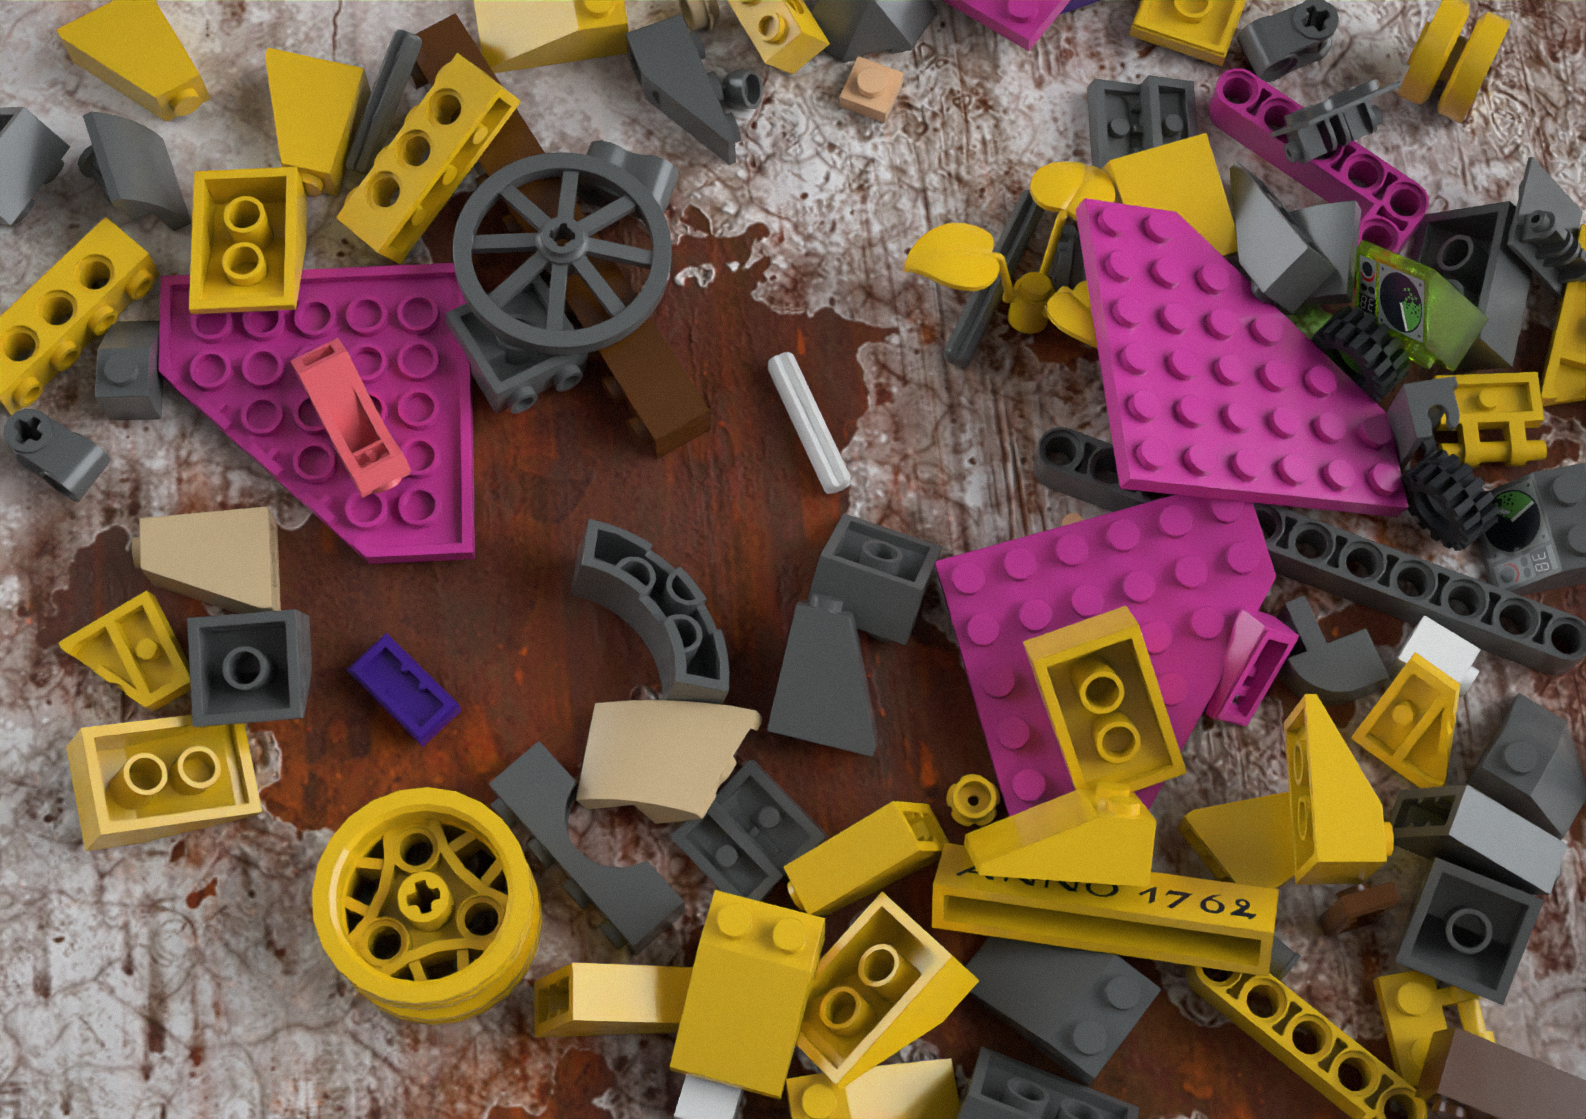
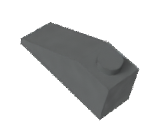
[1229,161,1337,313]

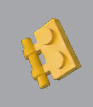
[1432,372,1547,468]
[1373,970,1495,1088]

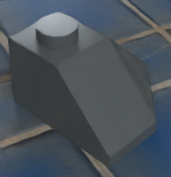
[812,0,938,63]
[1465,693,1586,840]

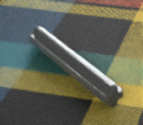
[943,189,1045,368]

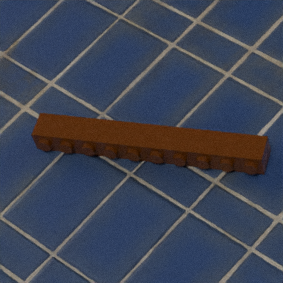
[409,13,711,459]

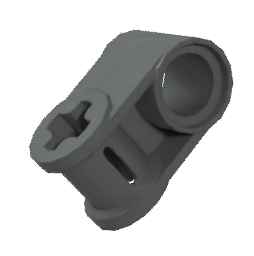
[1237,0,1339,82]
[4,409,111,502]

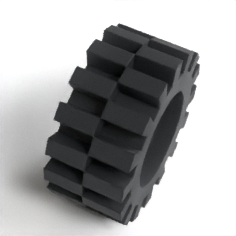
[1311,306,1410,403]
[1400,449,1498,551]

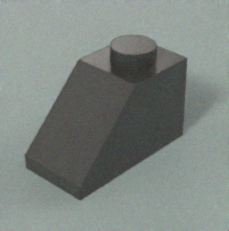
[95,320,164,420]

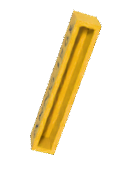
[932,843,1279,977]

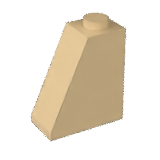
[132,506,281,614]

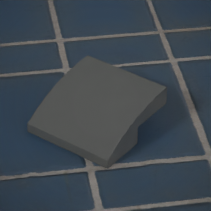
[1087,75,1198,169]
[83,111,191,231]
[1273,200,1361,316]
[670,760,830,902]

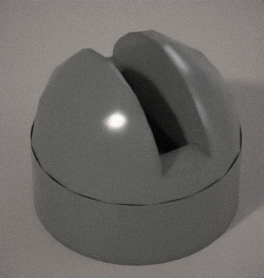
[722,69,763,110]

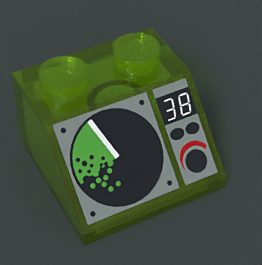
[1356,240,1489,372]

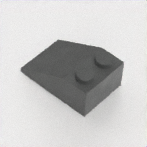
[965,936,1161,1087]

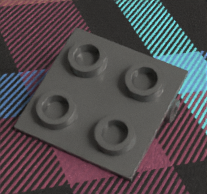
[1271,78,1401,164]
[1507,157,1586,298]

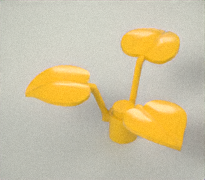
[904,161,1115,349]

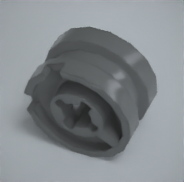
[1052,224,1087,293]

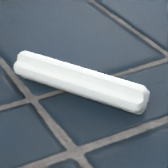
[768,352,851,494]

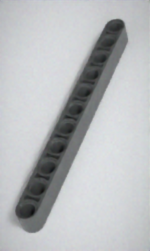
[1033,427,1586,676]

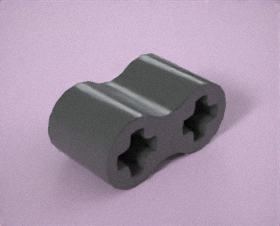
[577,140,680,220]

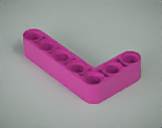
[1208,68,1429,315]

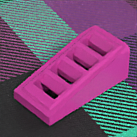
[1205,607,1299,726]

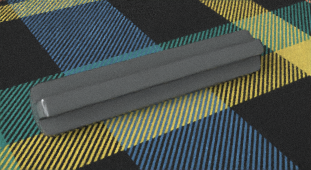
[345,29,422,175]

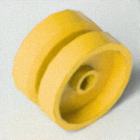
[1397,0,1511,124]

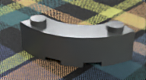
[571,519,730,705]

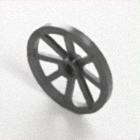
[453,152,672,355]

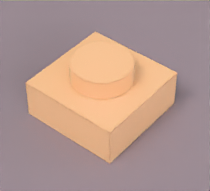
[839,56,904,123]

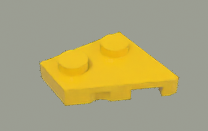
[58,590,191,712]
[1351,652,1461,788]

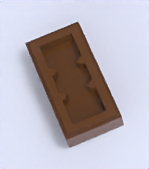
[1319,881,1401,937]

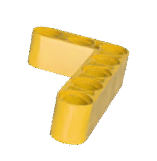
[1186,965,1428,1119]

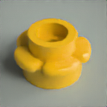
[946,774,1000,827]

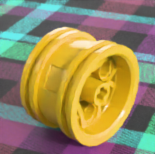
[312,787,543,1026]

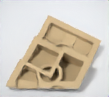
[576,700,762,824]

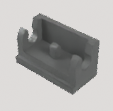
[1386,376,1460,474]

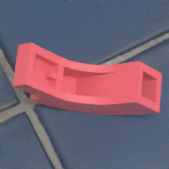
[291,338,411,498]

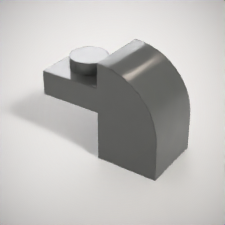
[1276,596,1389,706]

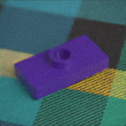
[347,633,462,747]

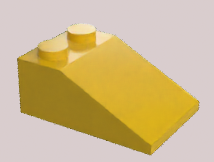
[474,0,629,73]
[189,167,308,314]
[1023,606,1187,792]
[1284,694,1394,885]
[66,715,262,851]
[964,782,1157,887]
[669,890,825,1100]
[796,891,980,1089]
[786,1058,960,1119]

